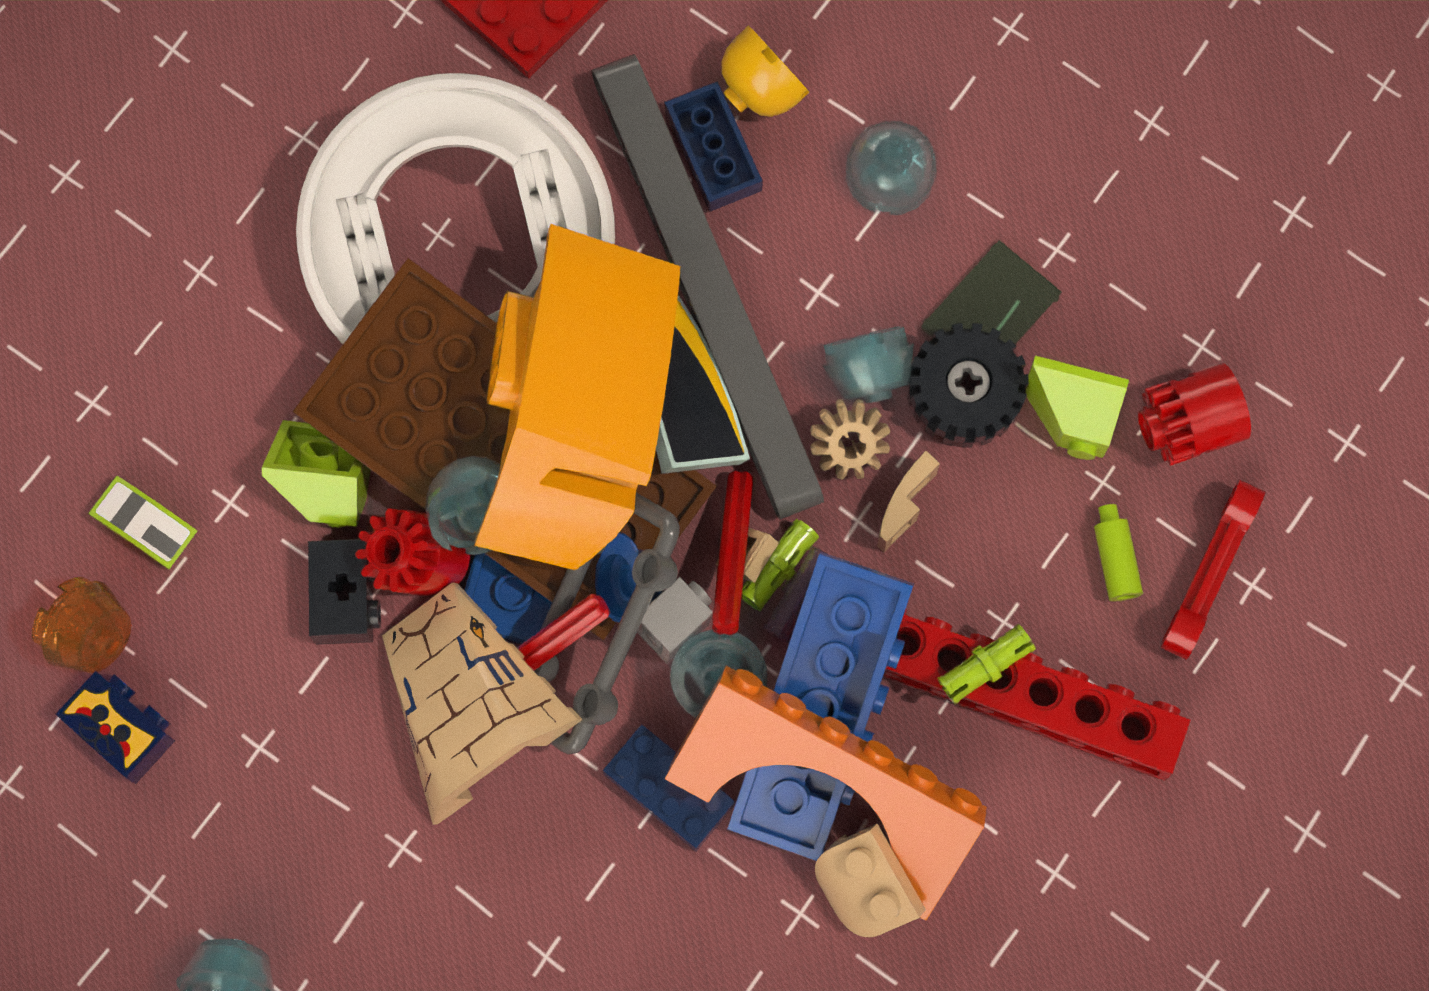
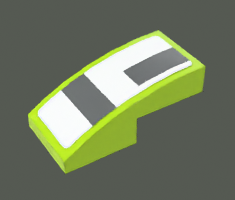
[88,475,197,569]

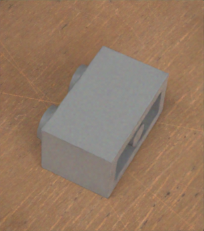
[637,577,713,664]

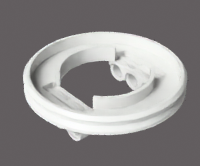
[296,73,615,344]

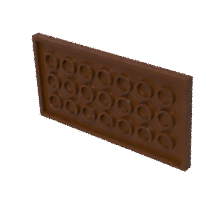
[293,258,717,640]

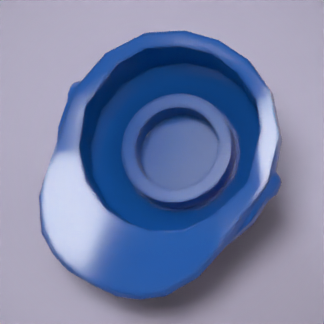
[595,532,662,623]

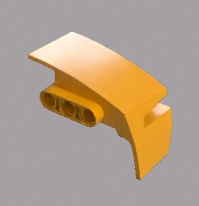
[474,224,681,570]

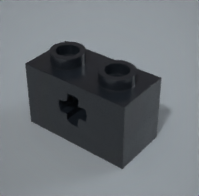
[308,539,381,645]

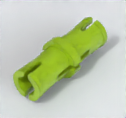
[742,519,819,611]
[937,624,1036,704]

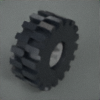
[907,323,1029,448]

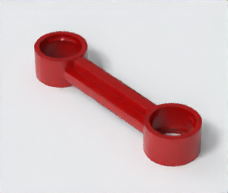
[1160,479,1266,660]

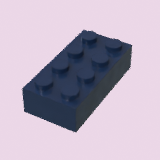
[665,81,763,212]
[602,724,735,852]

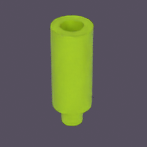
[1094,504,1143,601]

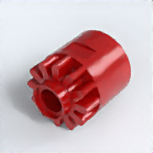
[1138,363,1251,466]
[356,508,470,596]

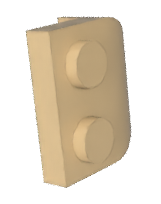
[815,824,926,937]

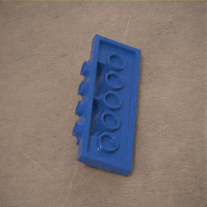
[727,552,914,861]

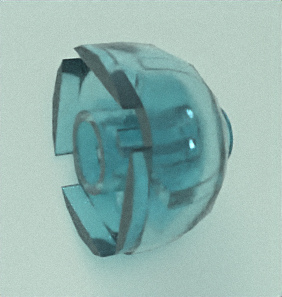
[846,120,937,215]
[426,457,501,555]

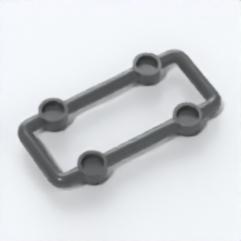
[534,492,680,755]

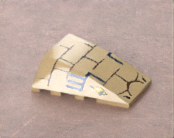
[382,583,583,825]

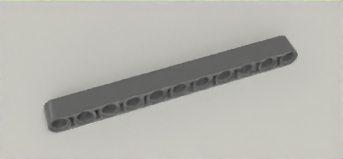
[591,54,824,520]

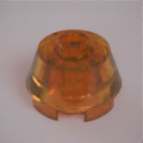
[32,577,132,673]

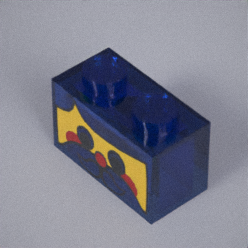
[55,671,175,784]

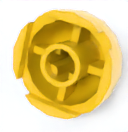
[721,25,809,117]

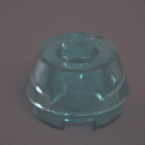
[822,326,914,404]
[670,630,768,718]
[176,939,274,991]

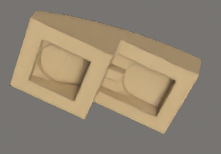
[877,451,940,552]

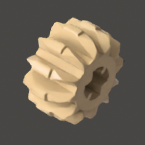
[810,399,890,479]

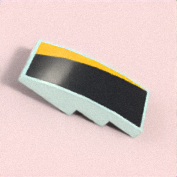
[656,296,750,474]

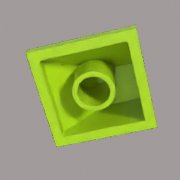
[1025,356,1129,460]
[262,420,371,527]

